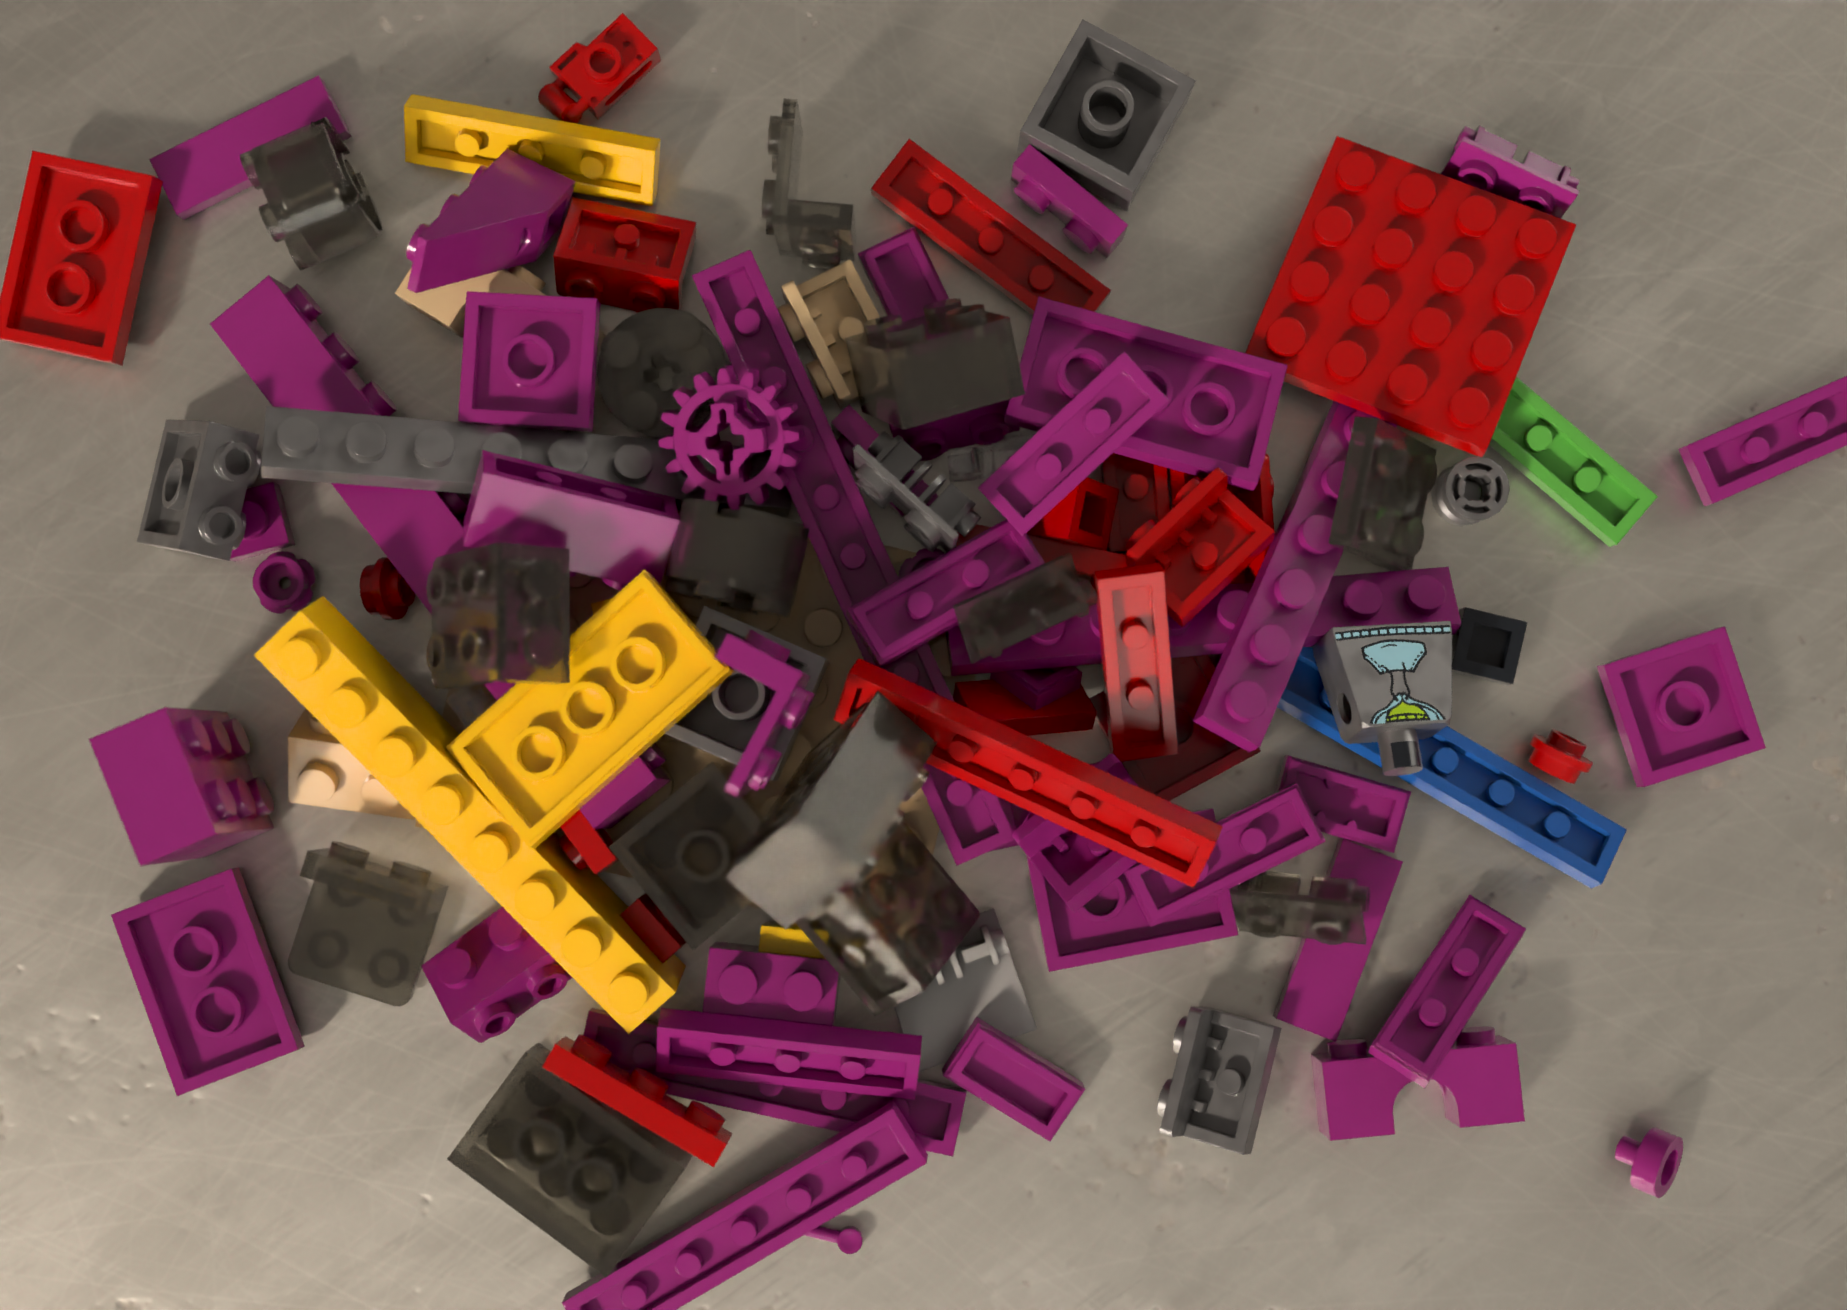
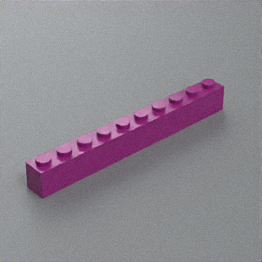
[210,275,670,829]

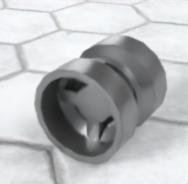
[1431,456,1510,526]

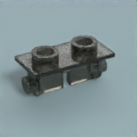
[953,552,1098,664]
[1231,871,1370,945]

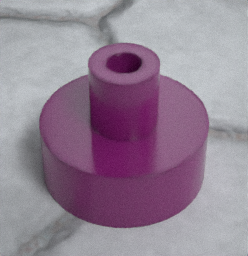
[1615,1127,1683,1198]

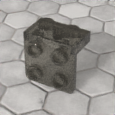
[762,98,857,269]
[426,542,570,689]
[288,841,449,1006]

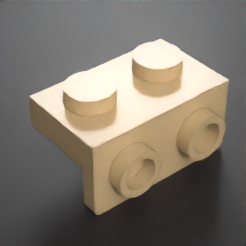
[777,259,908,409]
[288,708,415,820]

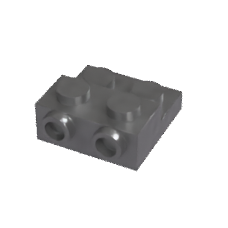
[137,419,261,561]

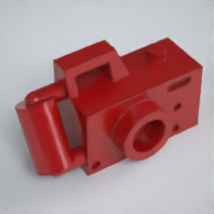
[538,13,661,124]

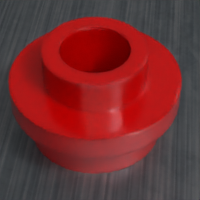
[359,557,415,621]
[1528,729,1593,784]

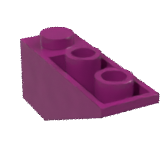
[406,148,576,293]

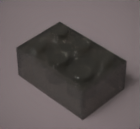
[725,691,937,930]
[447,1042,692,1277]

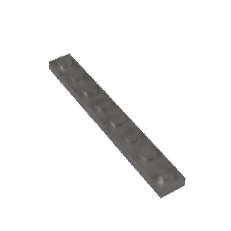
[261,406,791,518]

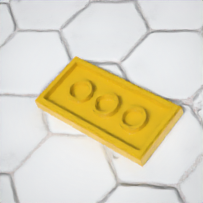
[446,570,735,848]

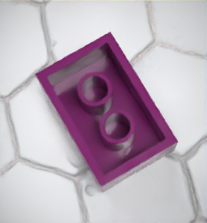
[89,707,274,866]

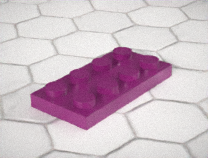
[1004,297,1287,491]

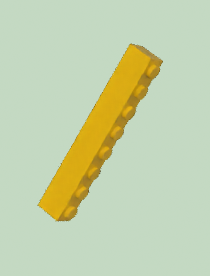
[254,596,686,1034]

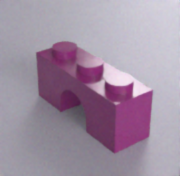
[1311,1026,1525,1141]

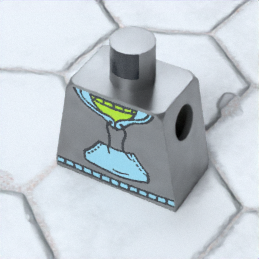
[1313,621,1452,776]

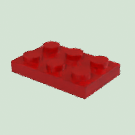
[0,151,163,366]

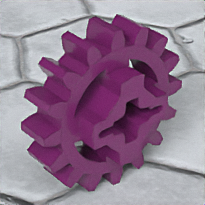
[658,365,804,511]

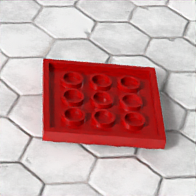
[1245,136,1577,457]

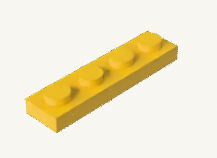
[404,94,661,206]

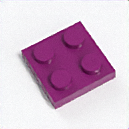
[458,291,601,432]
[1597,626,1766,787]

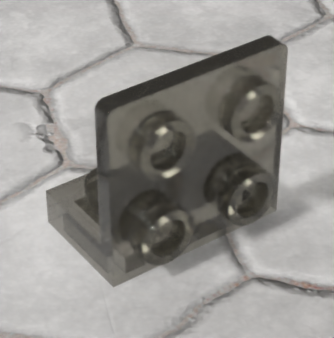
[792,819,980,1016]

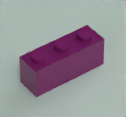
[463,450,680,590]

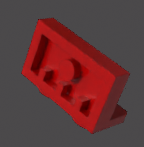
[553,197,696,319]

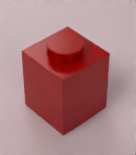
[1027,477,1119,551]

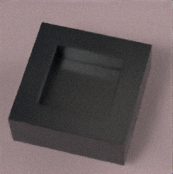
[1452,607,1528,685]

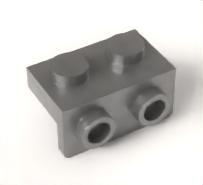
[1157,1006,1282,1155]

